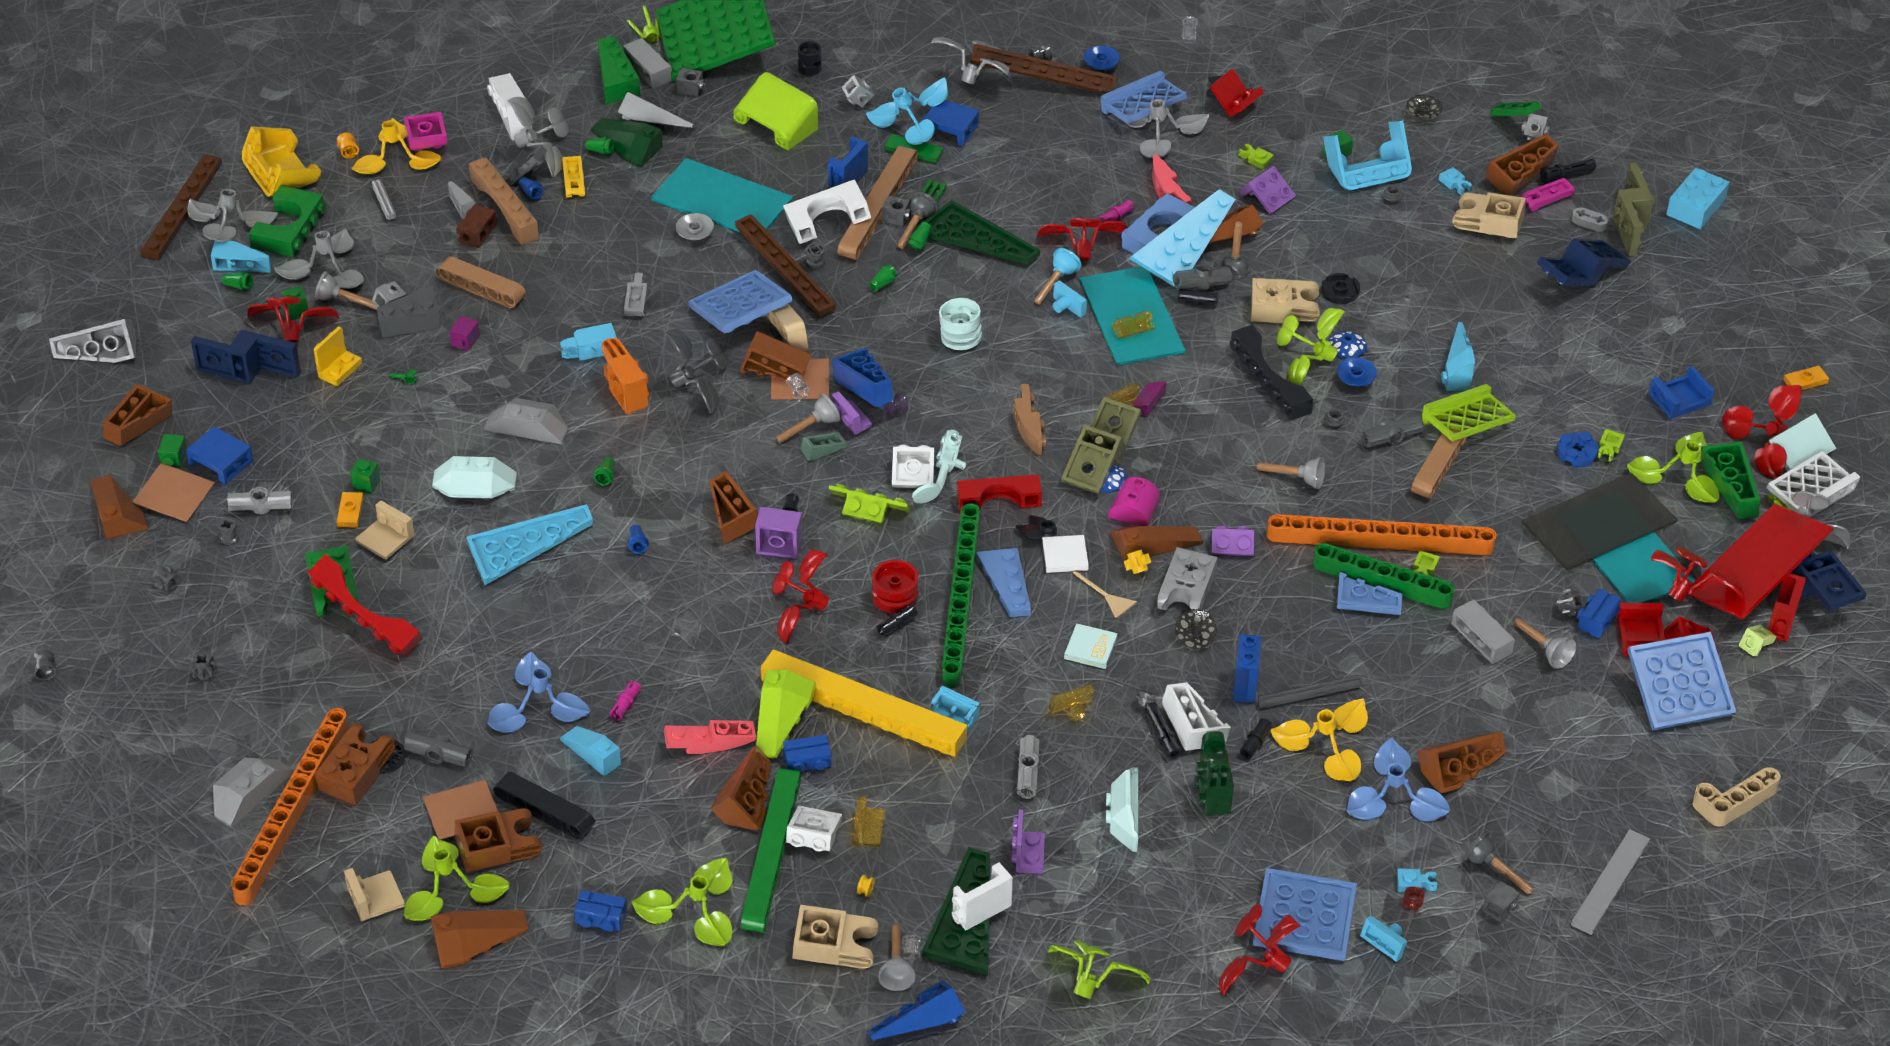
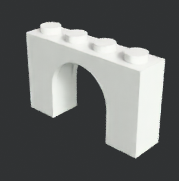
[783,179,871,244]

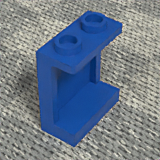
[922,100,979,146]
[828,136,868,189]
[1649,366,1714,419]
[186,426,254,485]
[1233,634,1261,703]

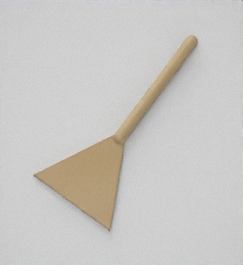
[1073,571,1137,619]

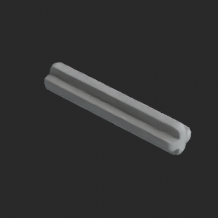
[372,179,396,220]

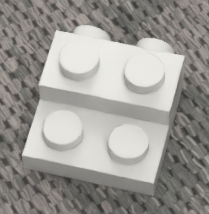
[892,445,934,488]
[786,806,842,851]

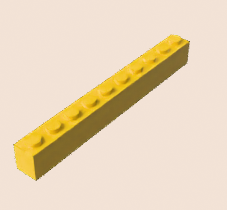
[761,649,967,757]

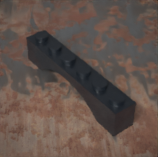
[1230,325,1313,421]

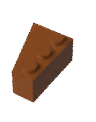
[103,383,172,446]
[709,471,758,545]

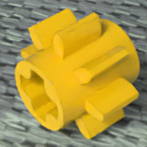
[1124,549,1152,574]

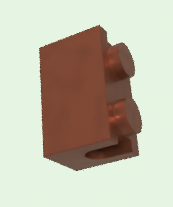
[456,205,497,248]

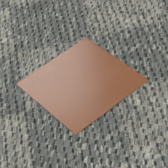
[771,359,829,400]
[132,463,215,522]
[423,780,498,840]

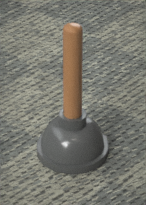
[897,192,939,249]
[1219,221,1250,280]
[1463,831,1534,895]

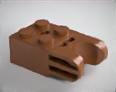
[315,723,395,806]
[455,808,543,872]

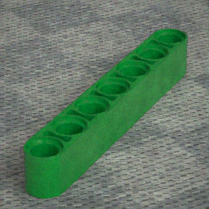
[1313,543,1455,609]

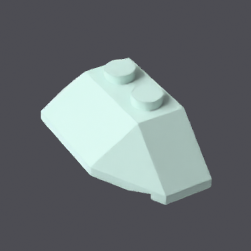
[432,456,517,498]
[1106,767,1138,852]

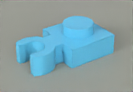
[1438,167,1472,195]
[1397,868,1438,893]

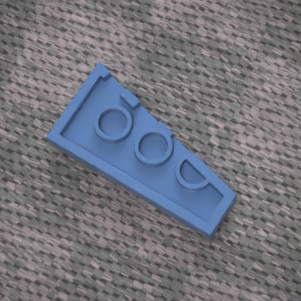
[976,548,1031,617]

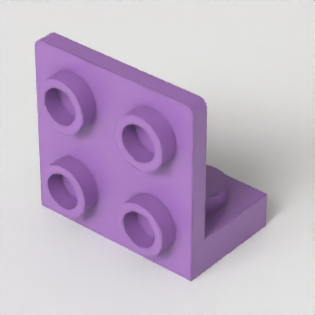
[1239,166,1296,214]
[1012,809,1045,874]

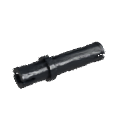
[1144,702,1182,759]

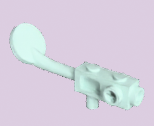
[912,430,966,503]

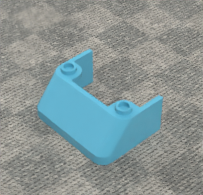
[1323,121,1412,190]

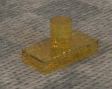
[1106,382,1140,407]
[1048,685,1094,720]

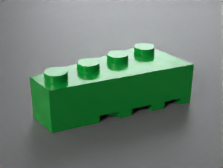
[598,35,640,104]
[1700,441,1760,519]

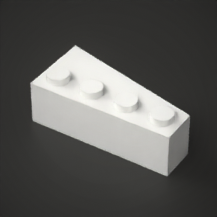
[487,73,532,141]

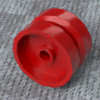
[872,560,918,614]

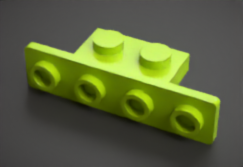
[828,484,911,525]

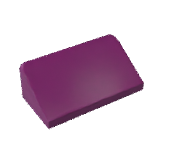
[1131,382,1167,416]

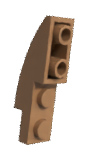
[1014,384,1046,455]

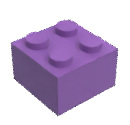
[755,507,803,559]

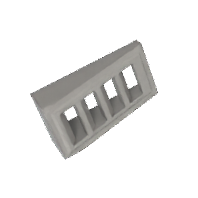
[448,181,476,219]

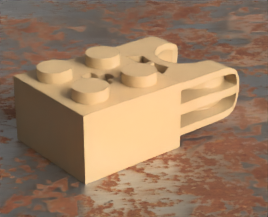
[1452,192,1526,238]
[1251,278,1320,323]
[792,905,879,969]

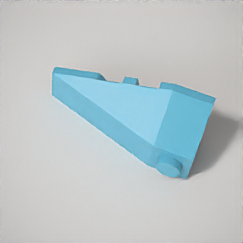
[1441,322,1475,391]

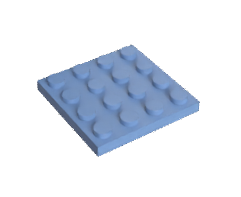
[688,270,793,333]
[1627,632,1737,731]
[1253,868,1357,961]

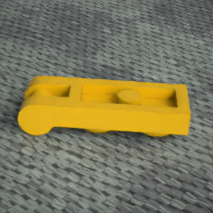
[562,156,585,198]

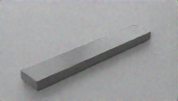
[1571,829,1650,935]

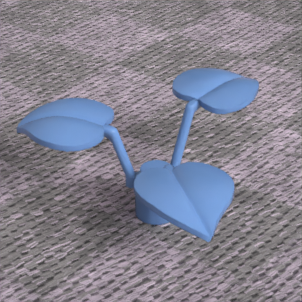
[487,652,590,733]
[1346,738,1450,822]

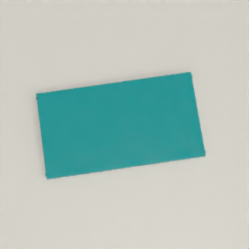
[651,158,793,232]
[1079,266,1185,365]
[1557,492,1695,603]

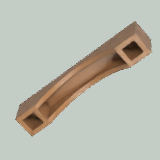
[469,157,539,245]

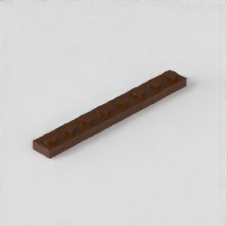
[970,44,1117,94]
[141,154,222,260]
[735,214,836,317]

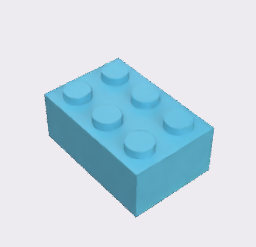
[1666,168,1730,230]

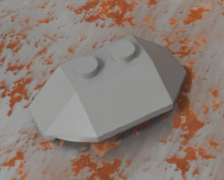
[484,398,568,445]
[213,757,294,828]

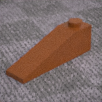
[90,475,148,539]
[431,910,529,969]

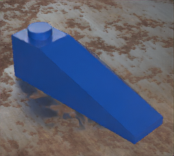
[867,980,966,1040]

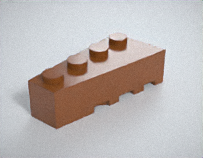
[1485,133,1559,196]

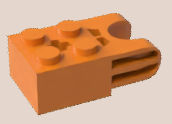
[602,338,650,414]

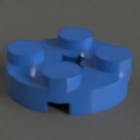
[1557,432,1599,467]

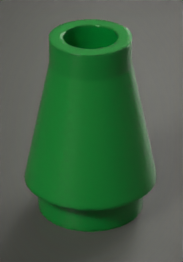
[585,137,615,155]
[908,221,932,251]
[869,264,898,292]
[222,271,253,291]
[593,457,615,486]

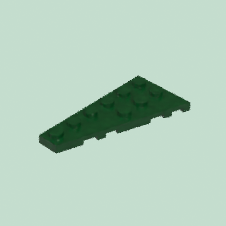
[915,200,1040,265]
[922,847,990,976]

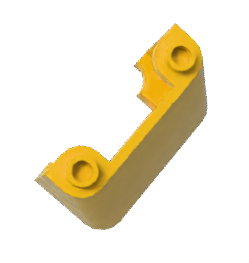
[242,126,321,197]

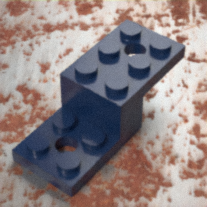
[1537,238,1631,287]
[191,330,301,384]
[1790,550,1867,611]

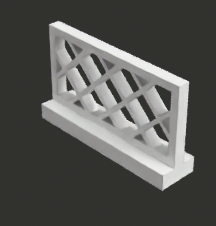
[1766,451,1860,518]

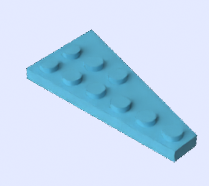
[1130,189,1236,290]
[466,504,593,585]

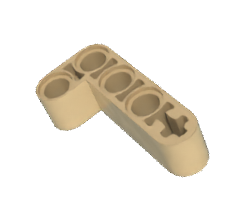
[765,304,809,353]
[1692,767,1781,827]

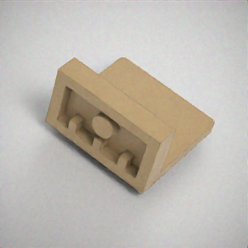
[355,500,415,560]
[344,868,405,921]

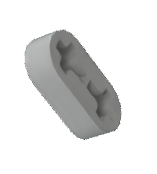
[1572,207,1608,232]

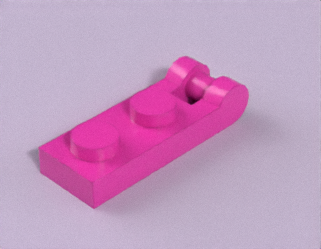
[1521,178,1575,212]

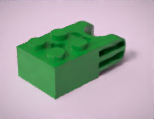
[305,546,359,617]

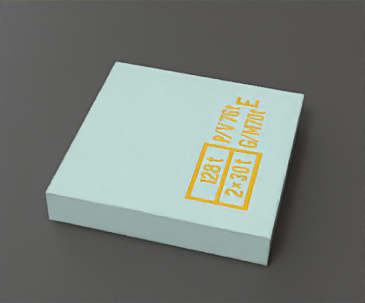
[1064,623,1118,669]

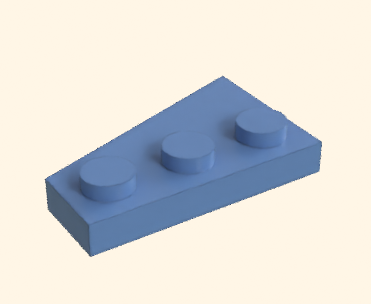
[1337,572,1402,615]

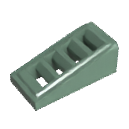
[801,432,848,461]

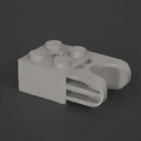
[1157,547,1218,618]

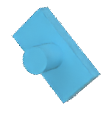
[1053,280,1087,318]
[1360,915,1408,962]

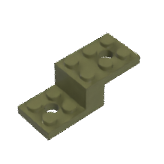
[1612,162,1655,256]
[1061,397,1142,495]

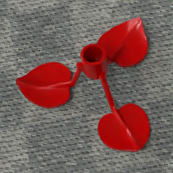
[1037,218,1128,261]
[247,296,339,343]
[1721,385,1802,480]
[1651,546,1744,602]
[772,549,829,644]
[1219,903,1301,996]

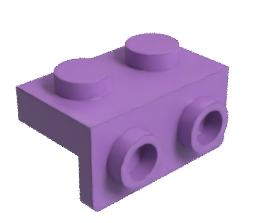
[832,391,872,435]
[1211,526,1254,556]

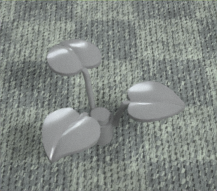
[931,37,1010,84]
[507,97,569,177]
[1125,99,1209,158]
[187,189,278,242]
[274,228,364,290]
[1793,491,1850,549]

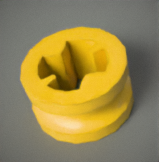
[857,875,875,897]

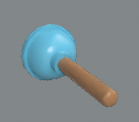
[1034,248,1082,305]

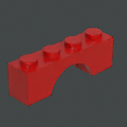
[956,474,1042,513]

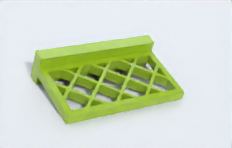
[1421,384,1516,442]

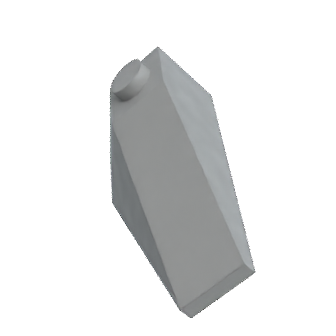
[618,92,697,129]
[49,319,137,363]

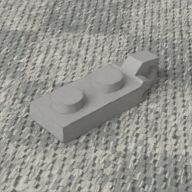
[624,273,648,316]

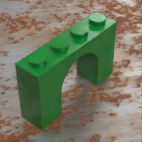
[249,185,326,257]

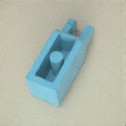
[560,323,617,361]

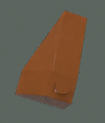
[1209,204,1264,242]
[1110,526,1203,561]
[1417,731,1506,793]
[711,745,771,831]

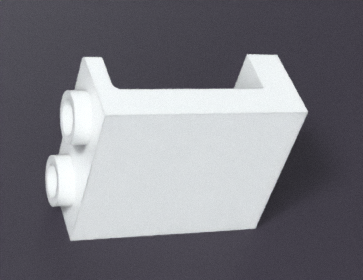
[952,862,1013,930]

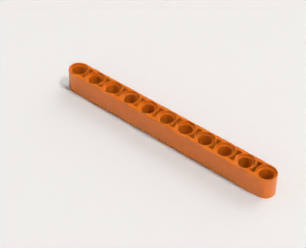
[1266,514,1497,555]
[231,708,349,905]

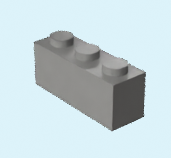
[623,38,672,88]
[1451,599,1515,664]

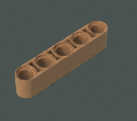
[436,256,526,308]
[1411,429,1466,499]

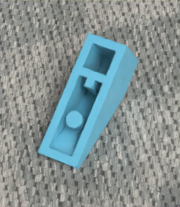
[211,241,272,273]
[560,726,621,777]

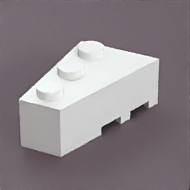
[1162,682,1231,751]

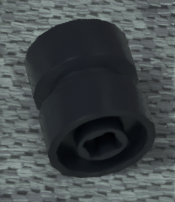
[798,41,822,76]

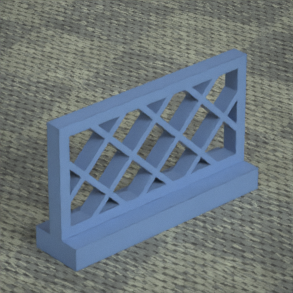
[1101,71,1187,124]

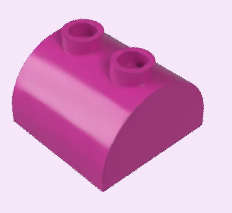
[404,112,447,151]
[1108,477,1160,526]

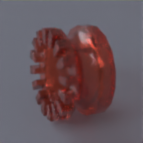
[1403,886,1425,910]

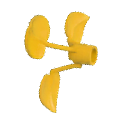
[351,118,442,174]
[1271,698,1368,781]

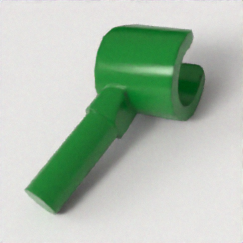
[389,368,418,384]

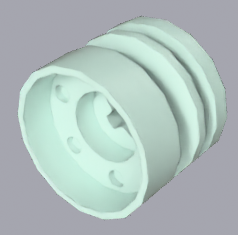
[939,298,982,350]

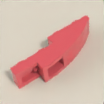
[1152,154,1192,205]
[664,720,756,754]

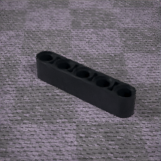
[493,772,595,839]

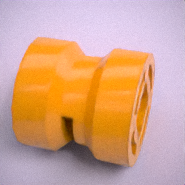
[336,133,359,159]

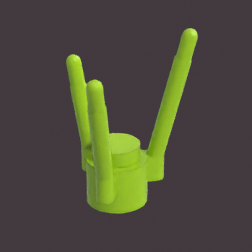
[627,6,661,44]

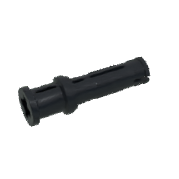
[1540,159,1596,184]

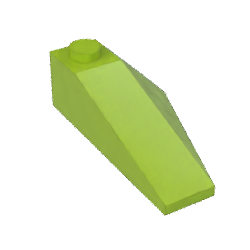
[756,670,816,758]

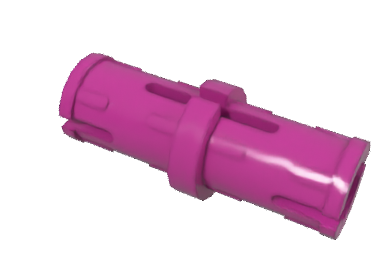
[1098,200,1135,222]
[609,680,641,721]

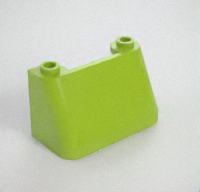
[733,72,818,151]

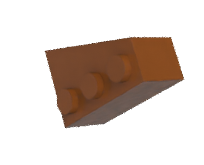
[739,331,812,383]

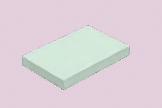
[1769,413,1836,472]

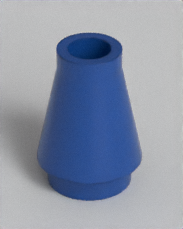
[519,177,543,200]
[628,525,649,554]

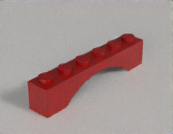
[308,554,423,657]

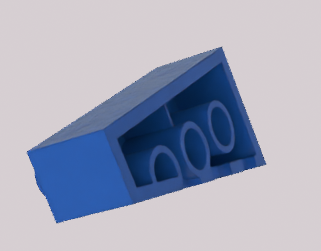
[832,347,894,407]

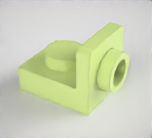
[1739,625,1777,657]

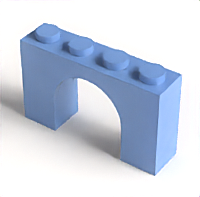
[1121,193,1195,254]

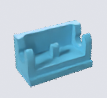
[930,686,980,732]

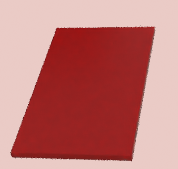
[1687,503,1833,620]

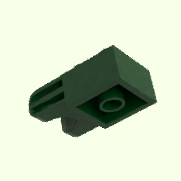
[1194,731,1234,815]

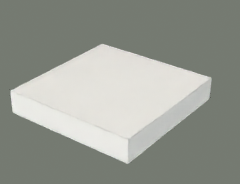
[1042,535,1089,573]

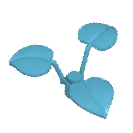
[866,77,948,145]

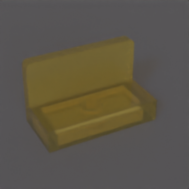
[853,796,885,847]

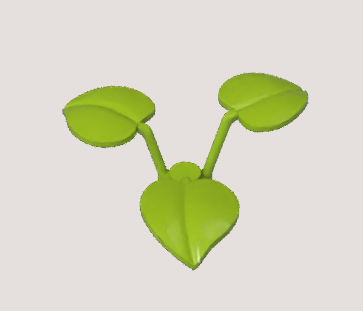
[1276,308,1345,386]
[1627,432,1719,503]
[404,836,510,921]
[632,858,732,946]
[1048,940,1150,999]

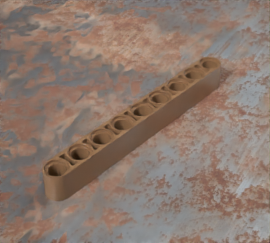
[838,146,918,260]

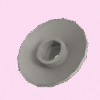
[676,213,714,240]

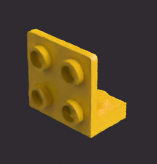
[314,326,363,387]

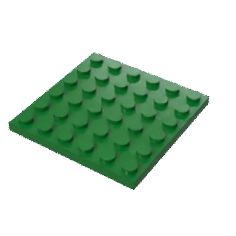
[655,0,776,82]

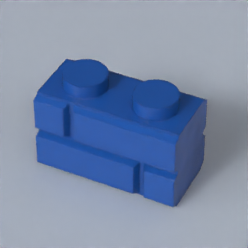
[1577,589,1622,638]
[783,735,832,773]
[574,890,628,932]

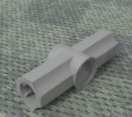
[227,487,293,515]
[1017,735,1040,799]

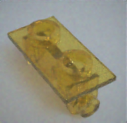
[1111,311,1155,339]

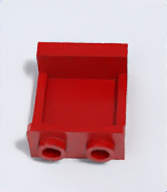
[1768,574,1806,642]
[1616,603,1668,655]

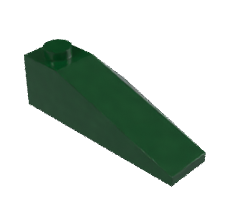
[591,118,663,167]

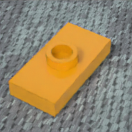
[1783,366,1829,390]
[336,492,364,528]

